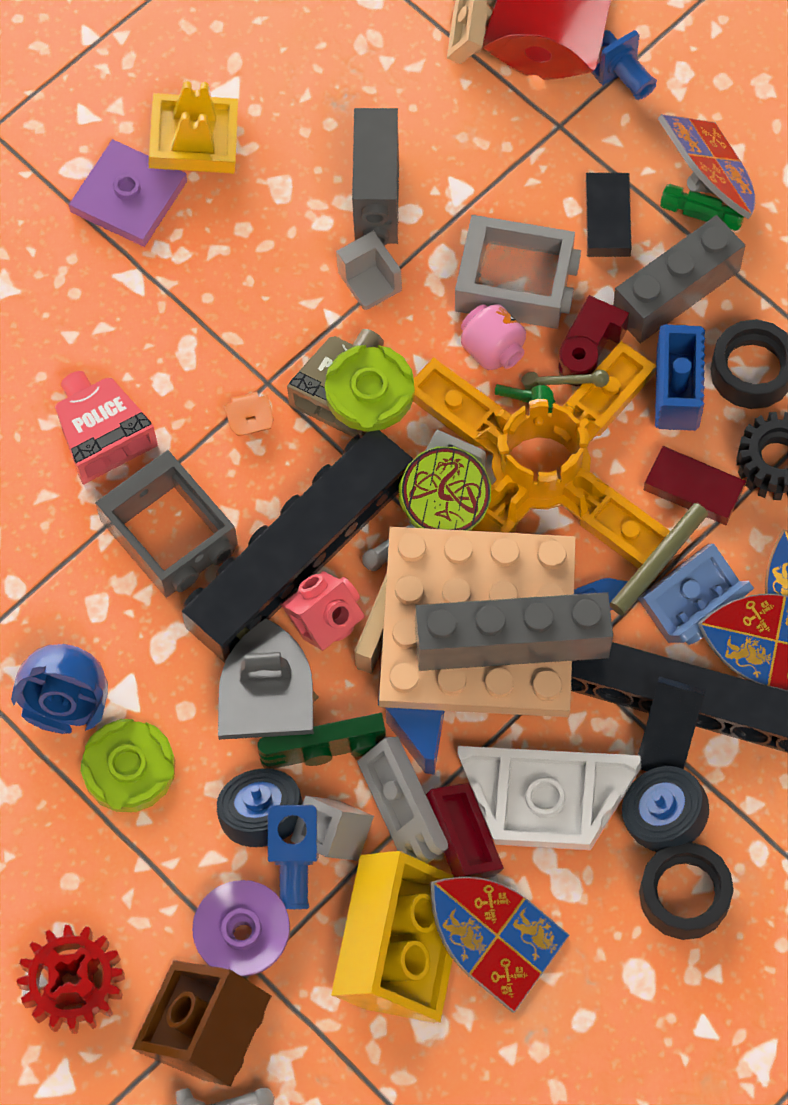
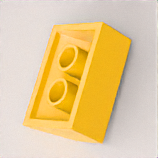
[331,851,454,1023]

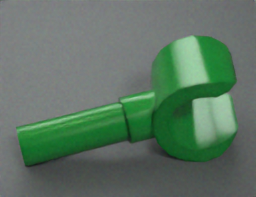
[495,384,556,413]

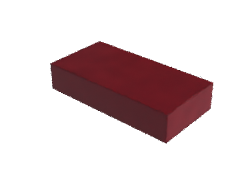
[643,446,746,525]
[425,782,504,879]

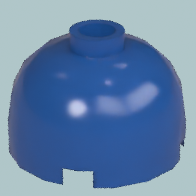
[11,644,108,734]

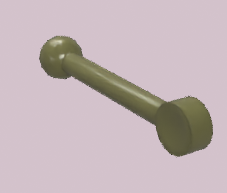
[521,369,609,390]

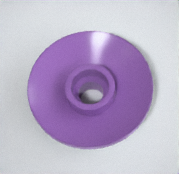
[192,880,290,977]

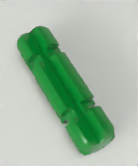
[660,184,744,231]

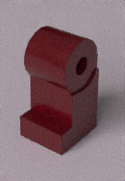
[558,295,629,386]

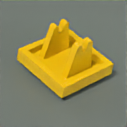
[149,81,238,174]

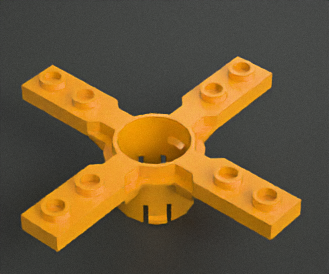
[413,341,670,569]

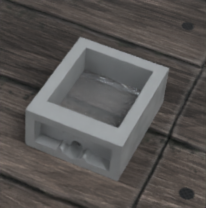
[455,214,581,329]

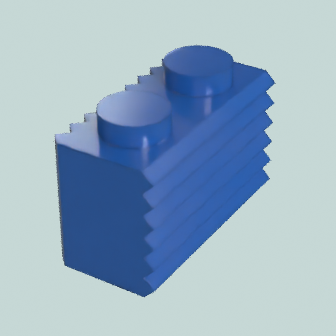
[655,325,705,431]

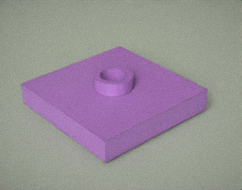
[69,139,188,247]

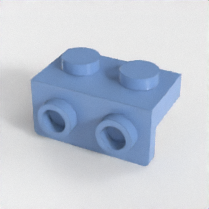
[638,544,754,645]

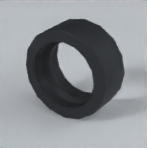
[710,319,788,409]
[639,842,734,940]

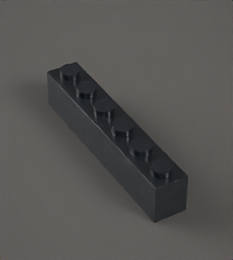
[181,430,414,663]

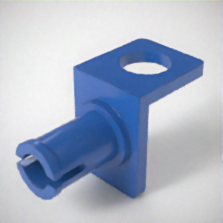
[591,30,657,100]
[268,805,319,909]

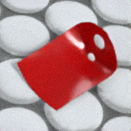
[483,0,611,80]

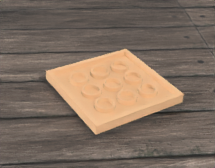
[379,527,576,717]

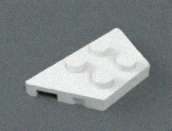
[457,746,641,850]

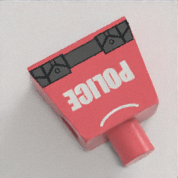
[55,371,158,485]

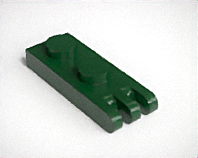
[257,712,386,769]

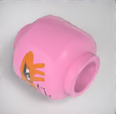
[461,304,526,370]

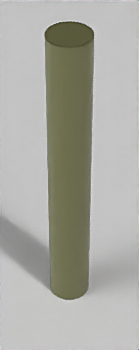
[610,503,708,616]

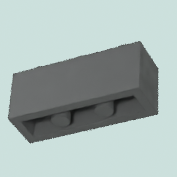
[613,215,746,344]

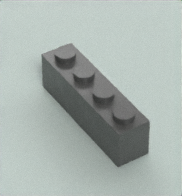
[415,592,613,671]

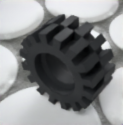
[736,411,788,500]

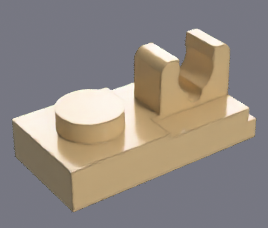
[446,0,496,65]

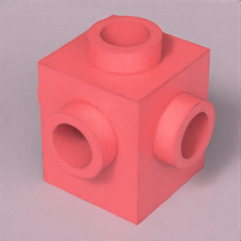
[281,571,365,651]

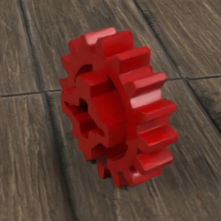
[16,924,125,1034]

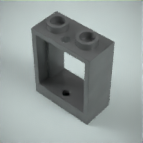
[352,108,399,245]
[95,450,238,598]

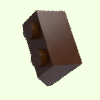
[132,960,272,1086]

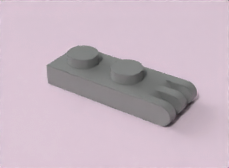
[357,736,448,864]

